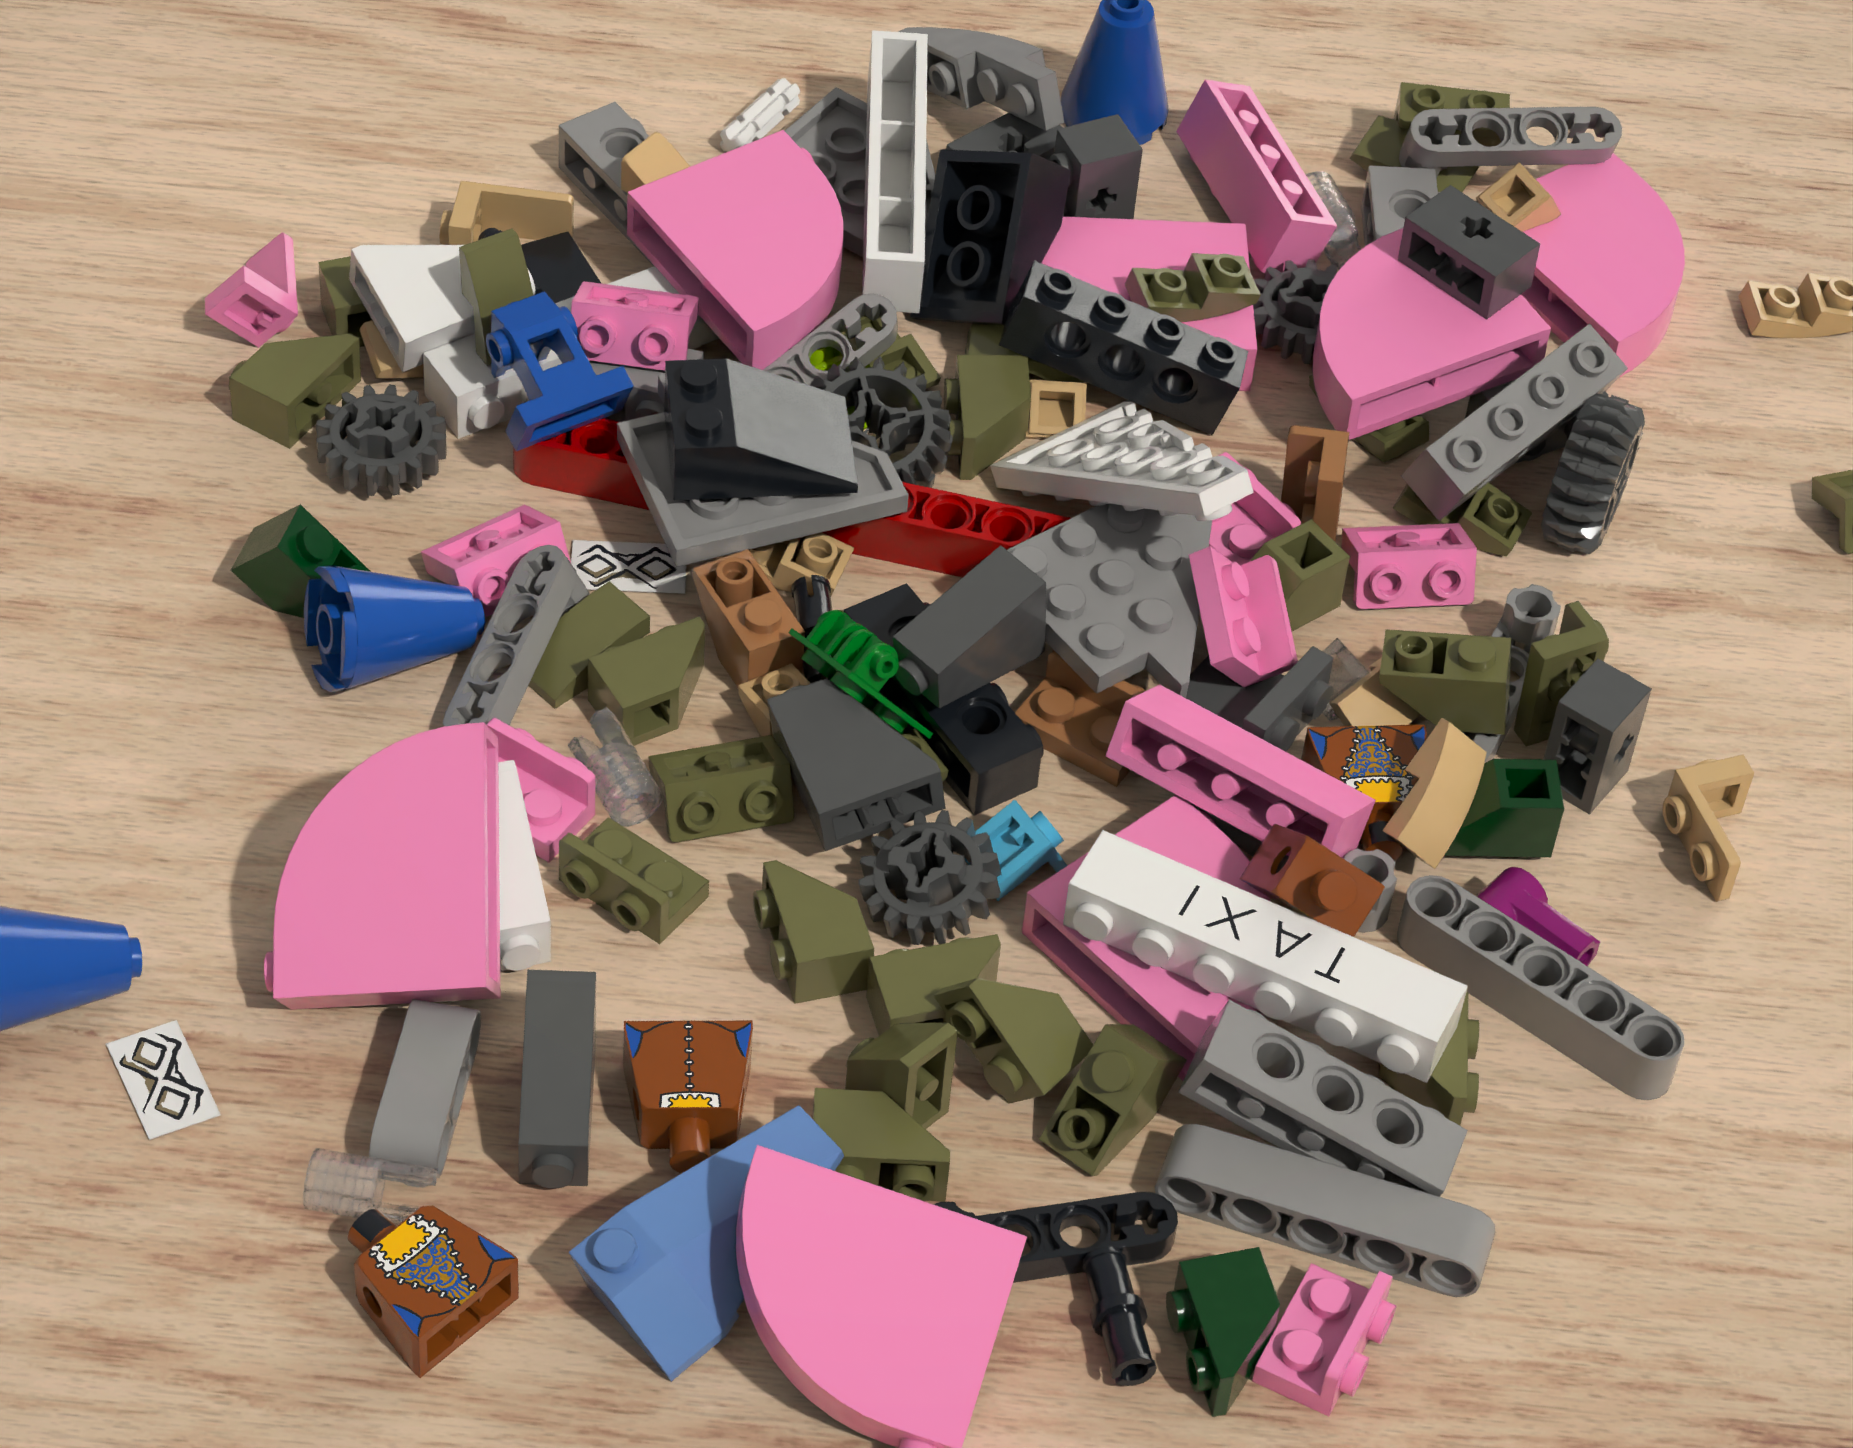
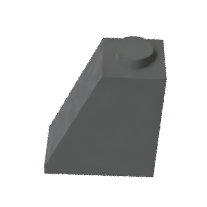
[893,545,1046,708]
[767,678,946,851]
[518,969,596,1189]

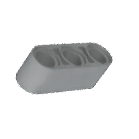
[369,999,481,1178]

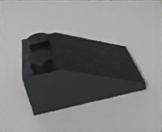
[910,150,1071,325]
[664,358,858,500]

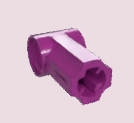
[1476,867,1600,966]

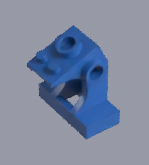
[486,291,634,451]

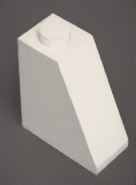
[349,245,536,372]
[498,760,551,972]

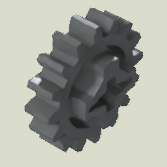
[1253,259,1337,364]
[316,384,447,496]
[859,810,1002,945]

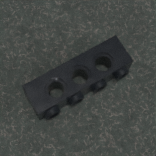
[999,260,1248,435]
[844,583,1044,816]

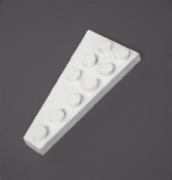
[990,400,1254,521]

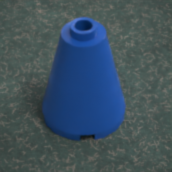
[1061,0,1169,145]
[304,566,485,692]
[0,906,142,1031]

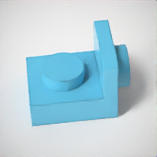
[965,800,1067,901]

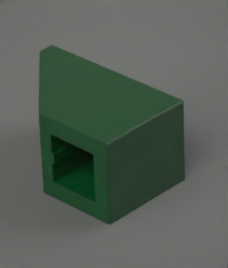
[231,504,371,618]
[1445,759,1564,858]
[1166,1247,1280,1417]

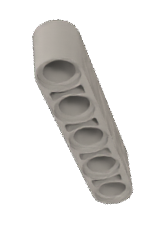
[1397,875,1684,1100]
[1155,1124,1496,1297]

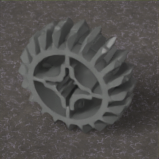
[810,356,953,488]
[1541,393,1645,555]

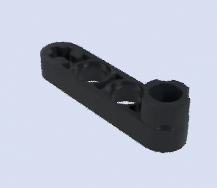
[933,1192,1178,1283]

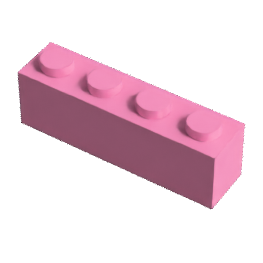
[1176,79,1337,273]
[1105,685,1376,858]

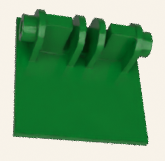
[788,610,933,739]

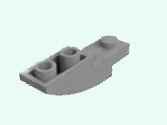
[899,27,1064,131]

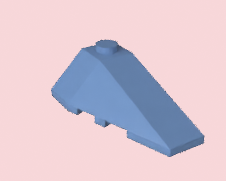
[569,1105,844,1382]

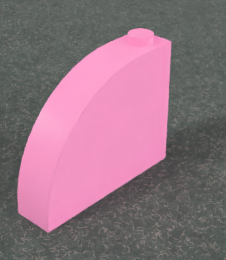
[627,130,843,370]
[1522,153,1685,377]
[1042,216,1257,391]
[1312,228,1551,440]
[264,722,501,1010]
[1022,795,1271,1081]
[736,1145,1027,1448]

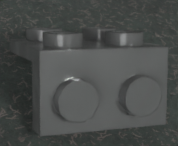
[1186,646,1334,752]

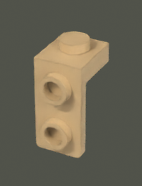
[439,181,574,245]
[1663,754,1754,902]

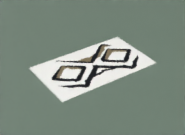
[571,540,687,594]
[106,1020,221,1140]

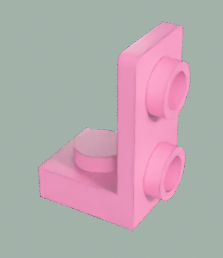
[205,232,298,348]

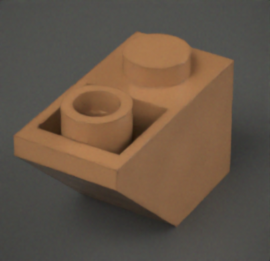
[692,549,805,688]

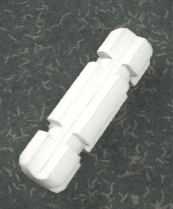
[720,78,800,152]

